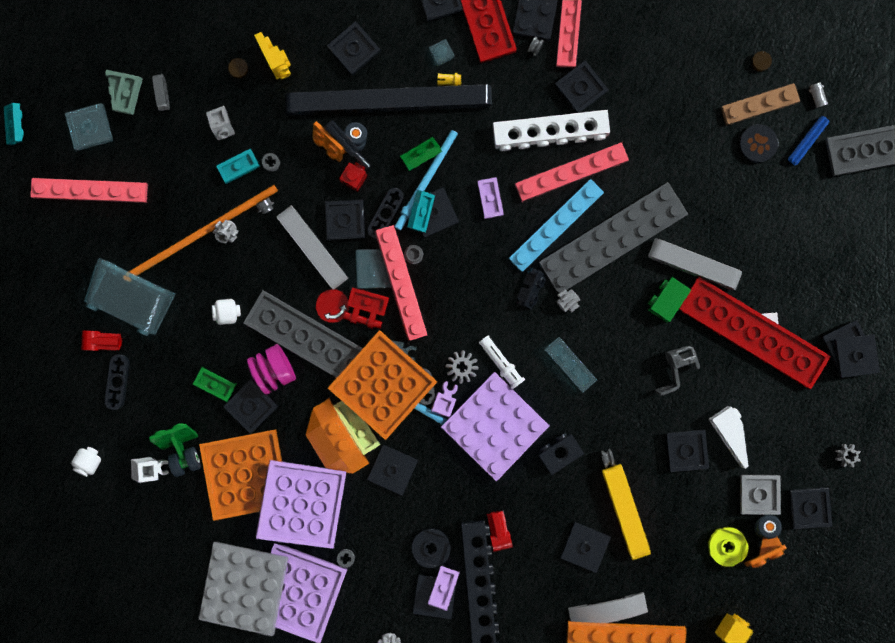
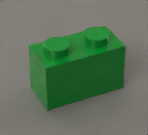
[648,277,691,323]

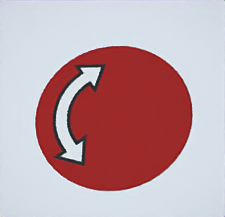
[316,289,349,323]

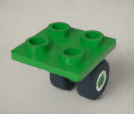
[149,424,201,477]

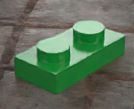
[400,137,442,171]
[193,367,237,402]

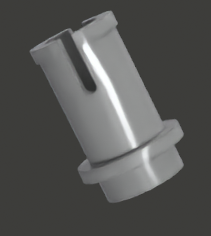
[809,82,828,108]

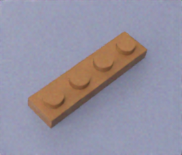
[721,84,800,125]

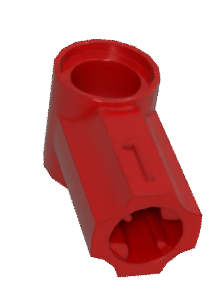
[81,331,122,351]
[487,510,513,552]

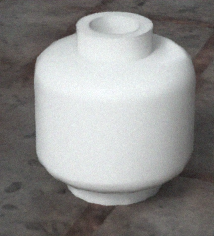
[212,299,241,325]
[71,447,101,477]

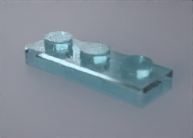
[544,337,597,393]

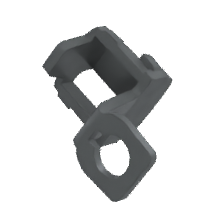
[655,346,700,395]

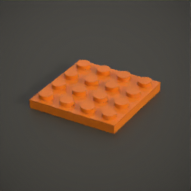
[328,330,437,440]
[199,429,282,521]

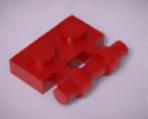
[344,287,389,329]

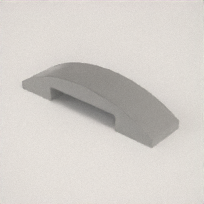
[568,592,648,623]

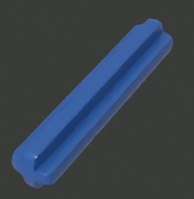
[788,116,829,165]

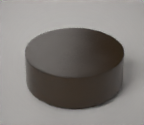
[751,51,772,72]
[228,58,248,79]

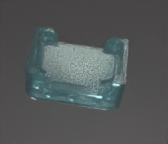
[84,258,175,336]

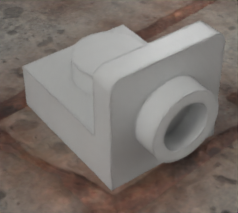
[206,106,235,140]

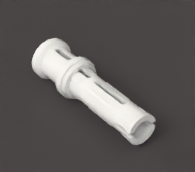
[479,336,525,390]

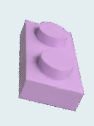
[478,177,504,219]
[428,566,459,610]

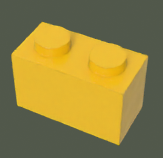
[715,613,753,643]

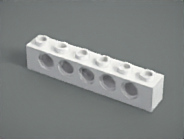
[493,110,610,151]

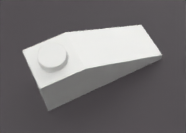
[708,406,748,468]

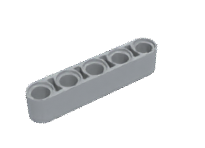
[276,205,348,290]
[648,239,742,290]

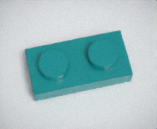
[4,103,24,145]
[217,149,260,184]
[407,190,435,233]

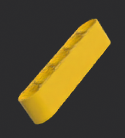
[602,464,651,560]

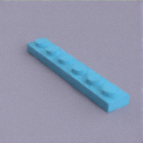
[509,179,604,272]

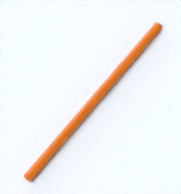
[127,185,278,279]

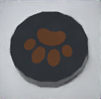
[739,124,778,163]

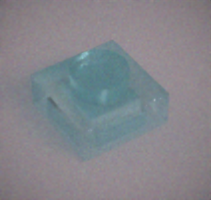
[429,39,455,66]

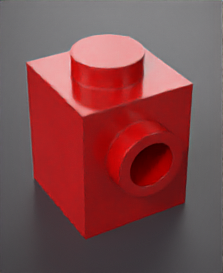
[340,162,367,192]

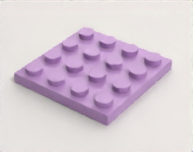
[441,372,549,481]
[256,460,346,548]
[271,542,347,643]

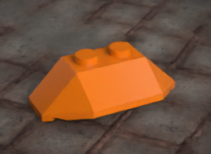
[306,398,369,474]

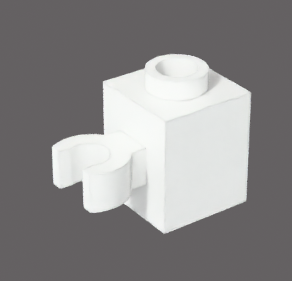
[131,457,169,482]

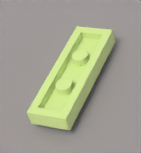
[334,401,380,455]

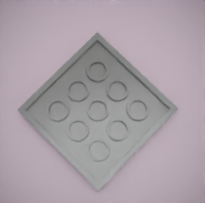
[199,542,288,636]

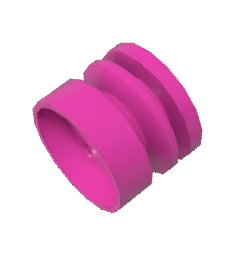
[247,344,296,394]

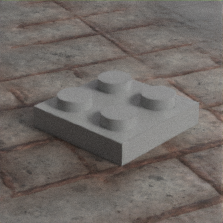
[740,475,781,515]

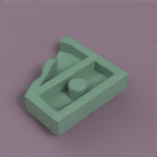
[105,70,142,115]

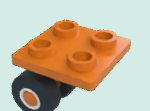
[313,121,367,162]
[745,515,786,568]

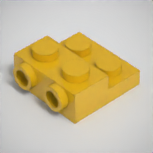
[255,32,291,79]

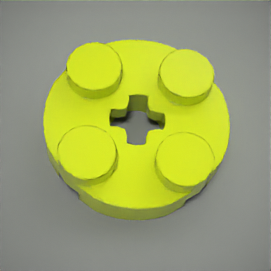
[708,527,748,567]

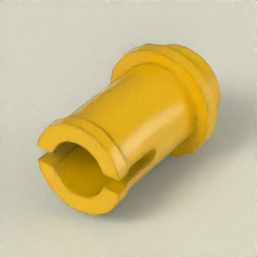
[438,73,461,86]

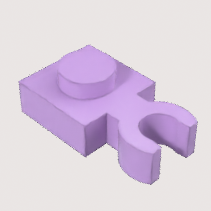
[431,381,458,418]

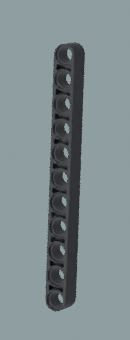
[285,85,492,115]

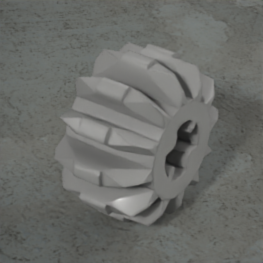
[446,351,478,383]

